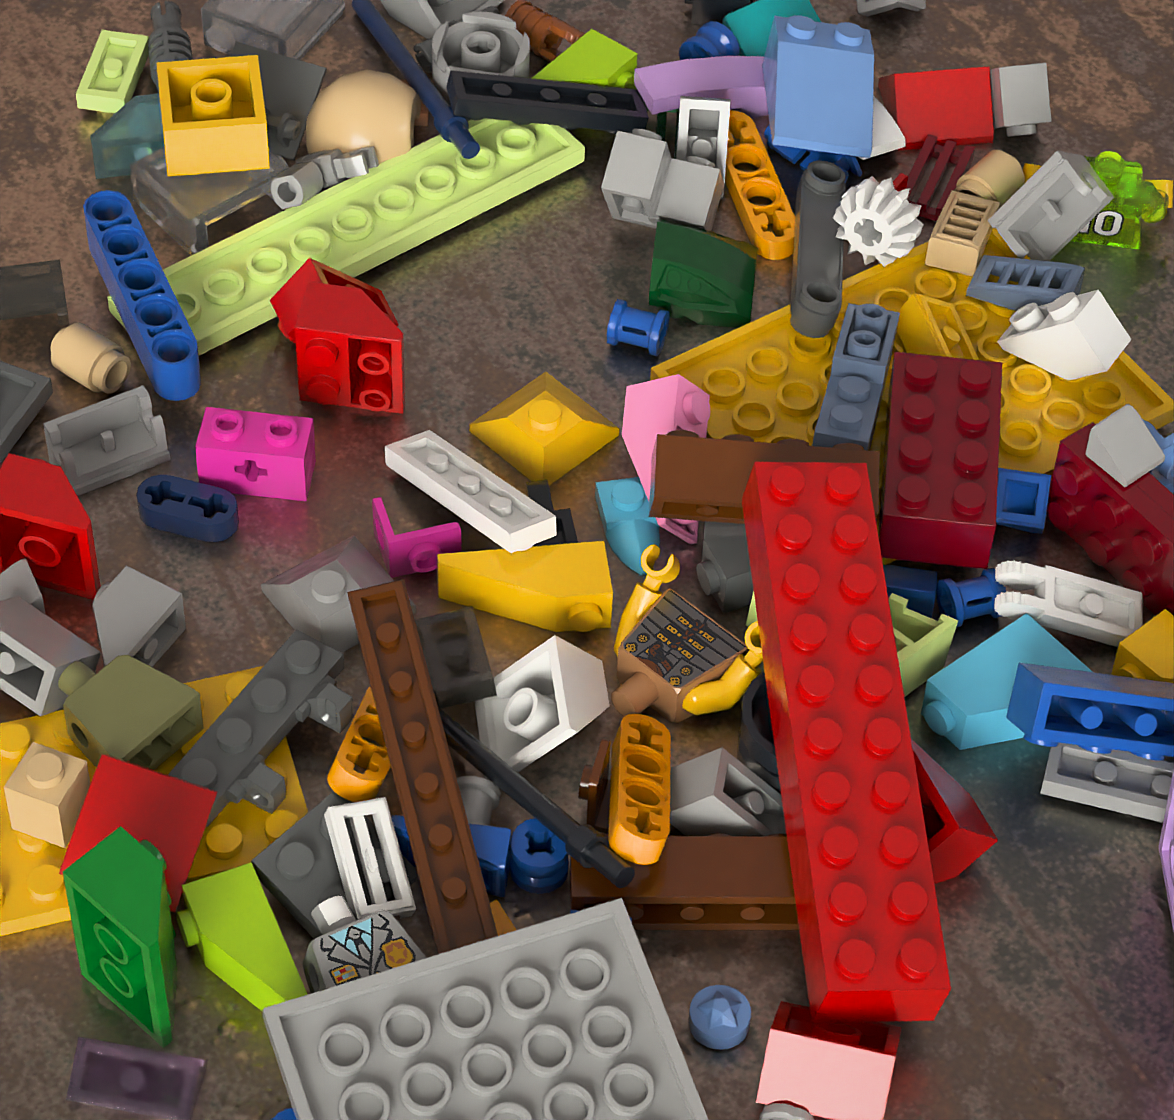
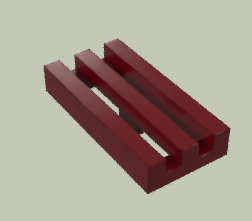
[907,134,975,221]

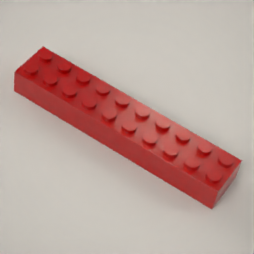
[742,462,951,1023]

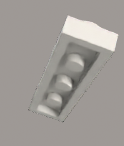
[385,430,556,553]

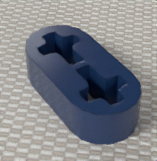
[136,474,239,542]

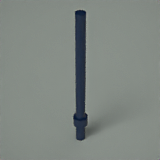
[352,0,480,159]

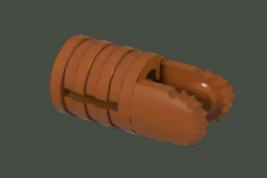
[505,0,585,63]

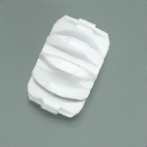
[833,176,924,267]

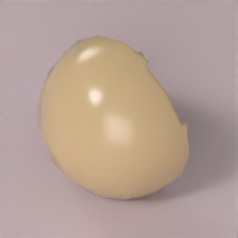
[306,70,421,180]

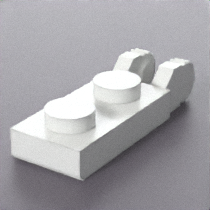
[994,560,1143,647]

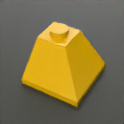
[469,371,620,485]

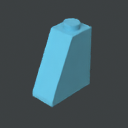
[921,613,1092,750]

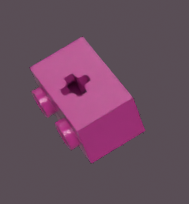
[195,407,316,502]

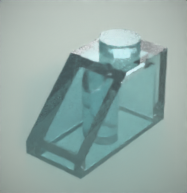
[90,93,167,179]

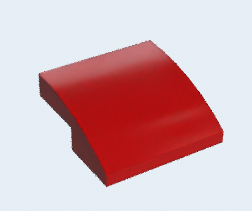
[59,753,218,912]

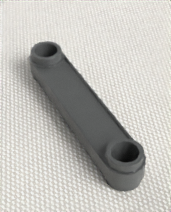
[790,160,846,338]

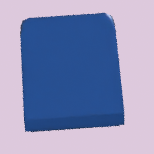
[996,468,1051,534]
[883,564,937,618]

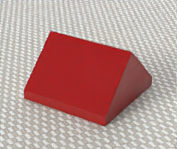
[878,66,994,151]

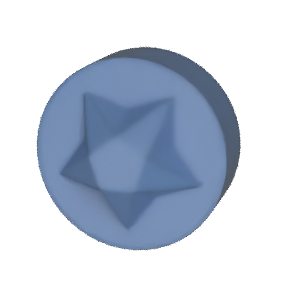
[688,985,751,1050]

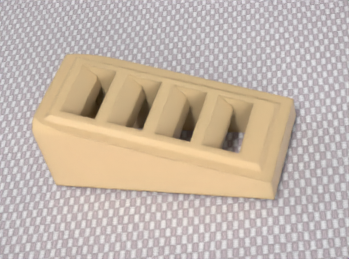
[925,190,1001,277]

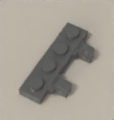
[168,629,354,827]

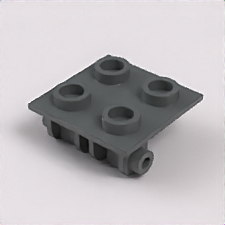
[231,41,327,161]

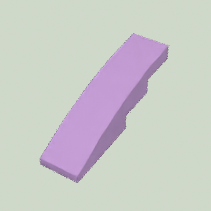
[634,56,768,119]

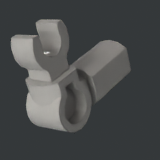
[271,146,379,209]

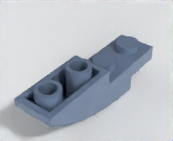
[812,303,900,450]

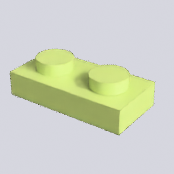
[76,30,149,115]

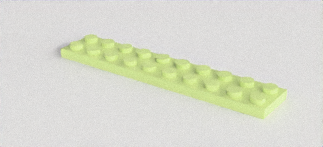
[107,118,585,355]

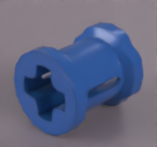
[606,299,670,356]
[936,568,1006,627]

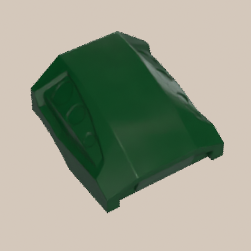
[648,218,758,328]

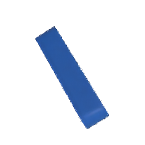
[83,190,201,401]

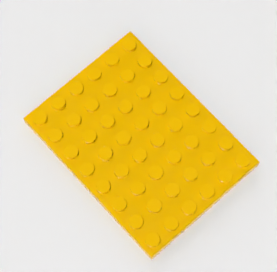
[650,228,1174,565]

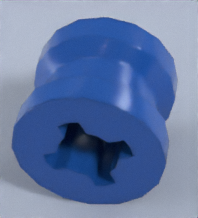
[679,21,740,60]
[510,818,569,894]

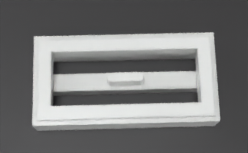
[324,797,416,920]

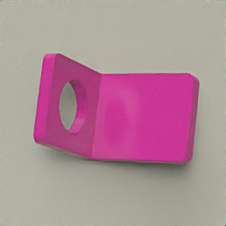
[372,497,462,578]

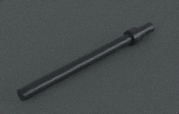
[438,707,635,888]

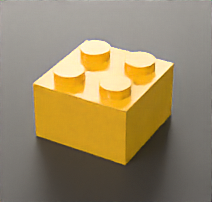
[156,55,269,177]

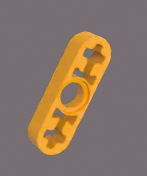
[327,686,390,802]

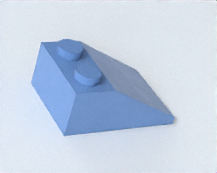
[762,15,874,158]

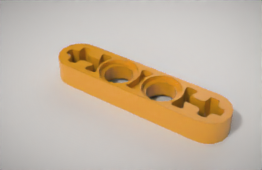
[725,111,795,260]
[608,714,671,865]

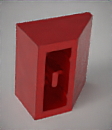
[295,282,405,414]

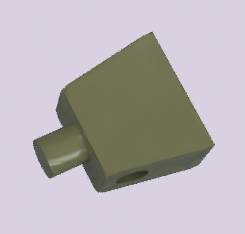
[58,655,204,770]

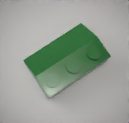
[63,826,177,1048]

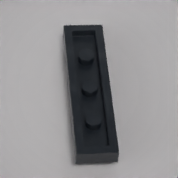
[446,70,649,134]

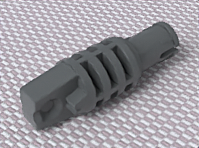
[148,1,193,93]

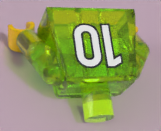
[1023,151,1174,249]

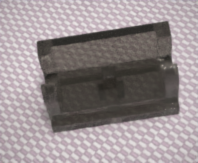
[0,259,69,325]

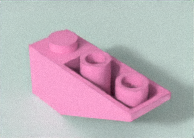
[622,374,710,545]

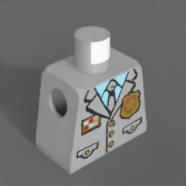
[303,896,426,993]

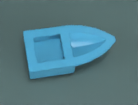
[595,477,660,576]

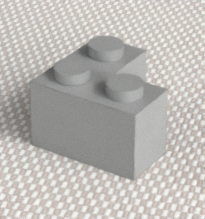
[601,129,724,231]

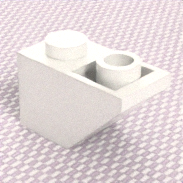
[997,289,1131,381]

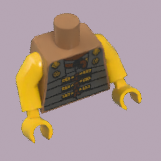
[611,544,763,723]

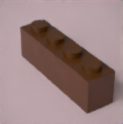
[649,430,880,524]
[569,833,799,930]

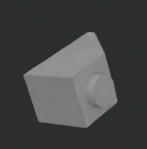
[990,63,1051,137]
[93,565,186,667]
[670,747,786,836]

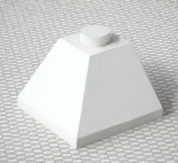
[473,635,610,782]

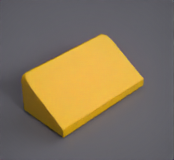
[897,293,979,360]

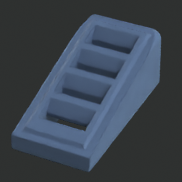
[966,255,1085,311]

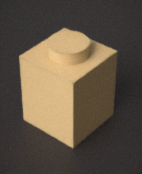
[4,742,90,848]

